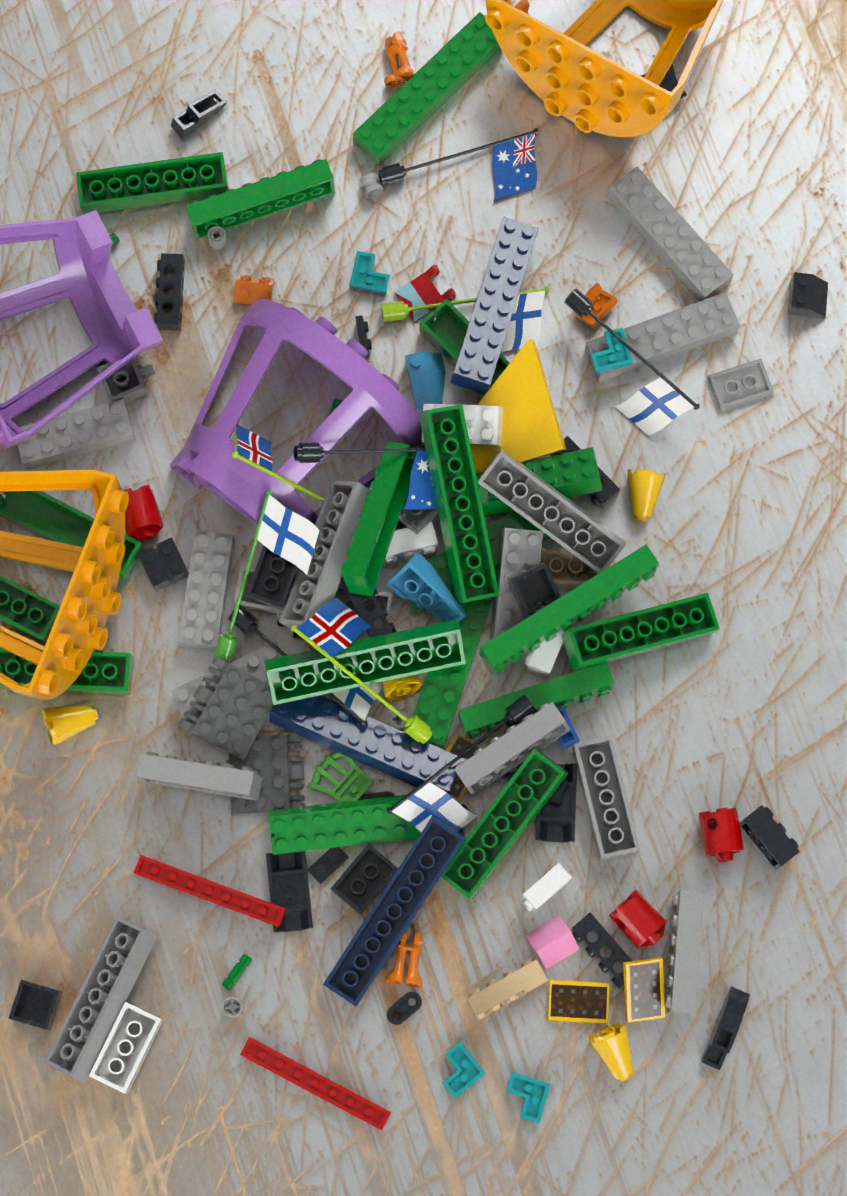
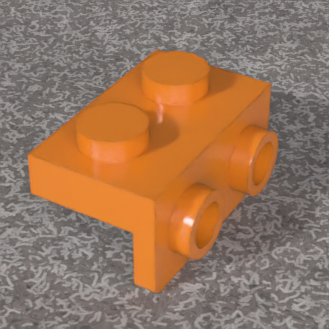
[234,275,274,304]
[575,283,618,328]

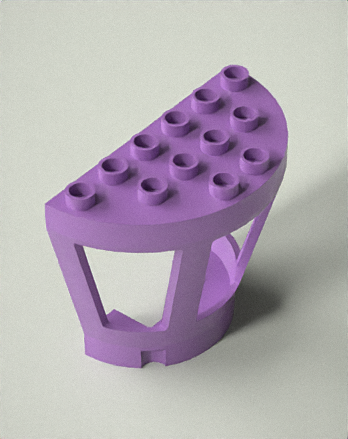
[0,210,163,450]
[170,299,425,527]

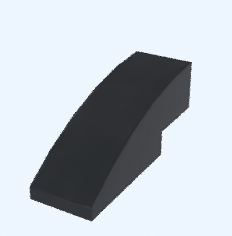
[170,89,227,138]

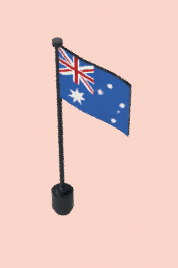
[378,128,539,201]
[293,443,437,510]

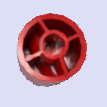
[123,485,164,541]
[699,807,744,863]
[609,890,667,948]

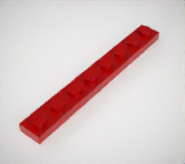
[133,855,286,927]
[240,1037,391,1130]

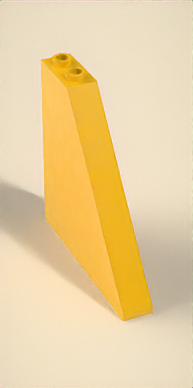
[470,339,567,473]

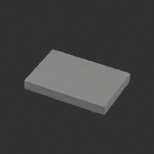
[708,359,774,411]

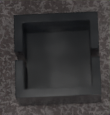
[137,537,189,592]
[507,562,561,615]
[8,980,63,1031]

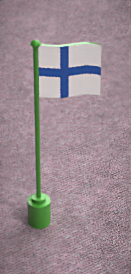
[213,490,320,662]

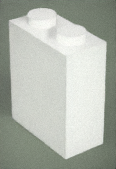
[521,863,572,913]

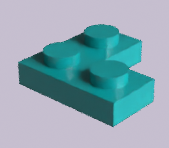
[350,251,390,294]
[591,327,633,373]
[442,1042,485,1099]
[506,1072,550,1123]

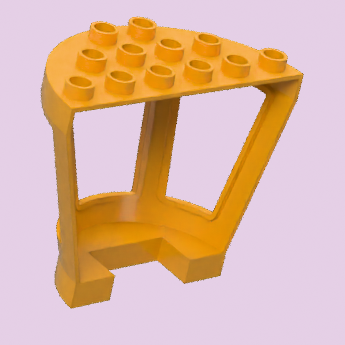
[485,0,724,137]
[0,470,129,700]

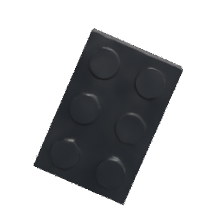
[246,546,299,610]
[740,805,800,870]
[330,843,398,916]

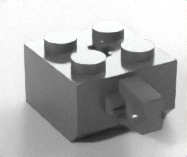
[97,358,155,403]

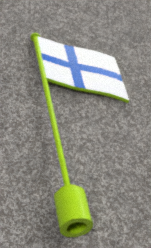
[381,286,549,353]

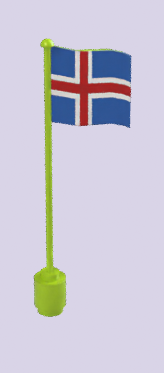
[232,425,325,502]
[291,598,433,744]

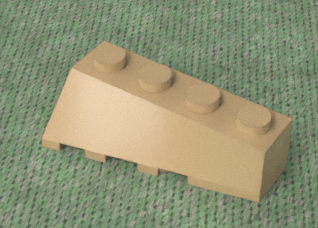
[540,547,610,591]
[467,958,548,1021]

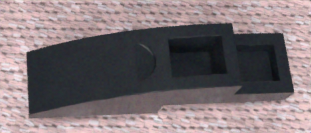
[700,986,750,1070]

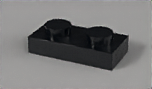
[355,315,372,357]
[307,847,349,885]

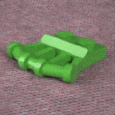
[307,751,374,802]

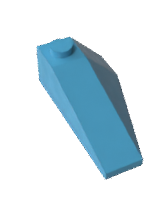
[405,351,446,412]
[386,552,466,623]

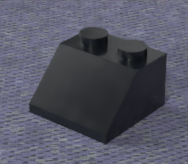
[788,272,828,319]

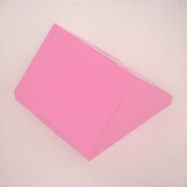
[526,915,579,970]

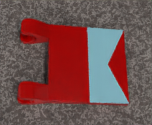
[394,265,456,323]

